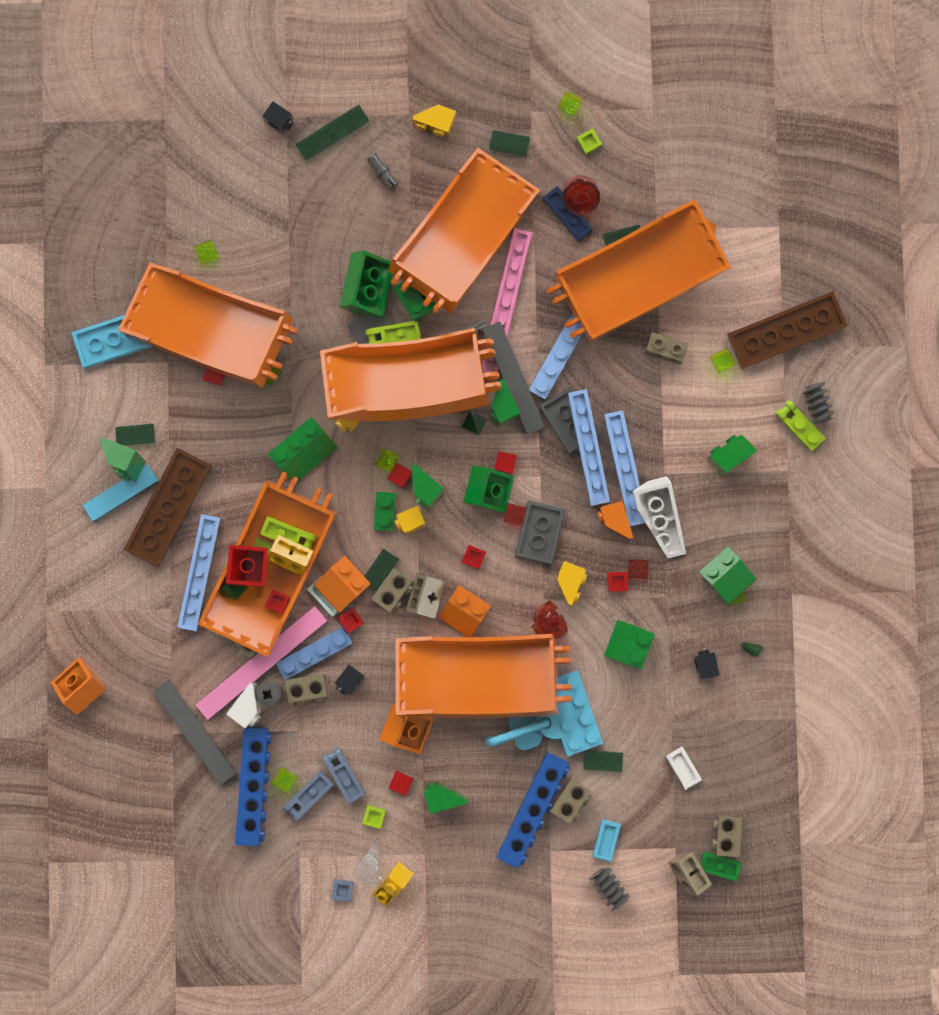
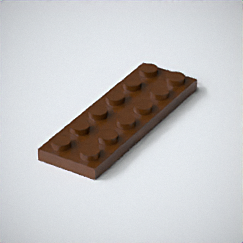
[727,291,848,370]
[123,448,212,567]

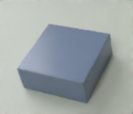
[332,879,354,902]

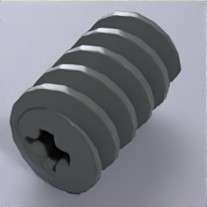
[803,382,835,424]
[255,681,283,707]
[588,867,629,911]

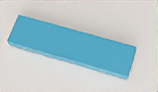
[83,465,158,522]

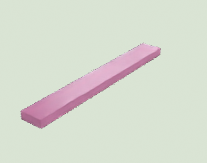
[482,228,532,373]
[196,606,327,720]

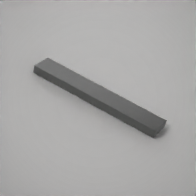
[482,322,545,435]
[153,680,237,785]

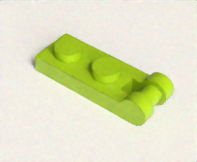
[365,320,421,344]
[775,400,826,452]
[260,516,318,550]

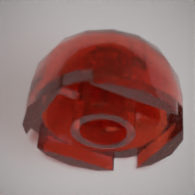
[562,175,600,215]
[532,600,568,640]

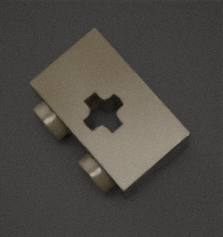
[406,574,445,619]

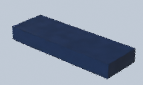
[542,186,593,242]

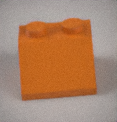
[314,556,370,613]
[438,585,491,637]
[51,657,106,715]
[379,703,434,755]

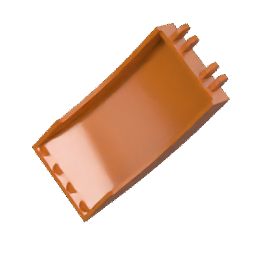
[388,148,540,314]
[546,199,731,343]
[118,262,298,388]
[320,328,501,421]
[198,472,338,657]
[395,634,572,718]

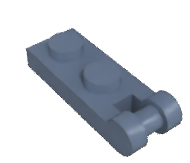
[322,747,366,804]
[282,770,334,823]

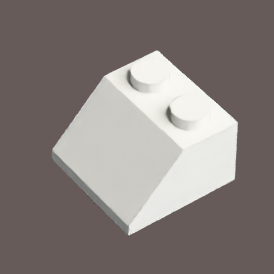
[227,682,261,728]

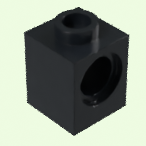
[262,101,294,134]
[694,650,720,679]
[335,664,365,695]

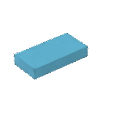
[592,819,621,862]

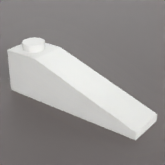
[633,476,686,558]

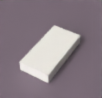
[666,746,702,790]

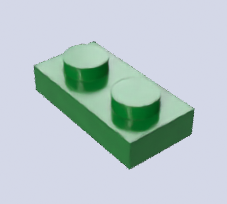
[374,492,396,531]
[700,851,742,881]

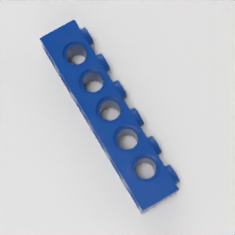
[235,727,272,846]
[496,751,570,868]

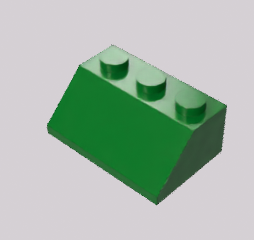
[339,250,392,317]
[268,417,338,483]
[412,463,444,510]

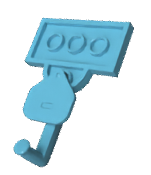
[485,670,603,756]

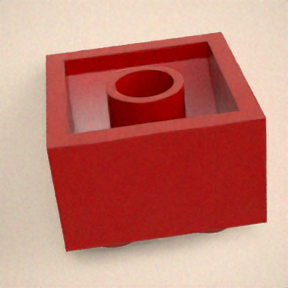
[226,545,268,588]

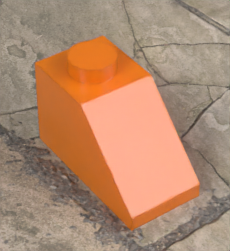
[597,501,633,540]

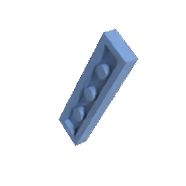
[276,627,353,680]

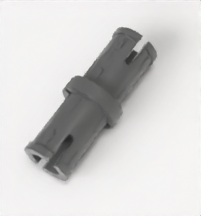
[367,153,399,190]

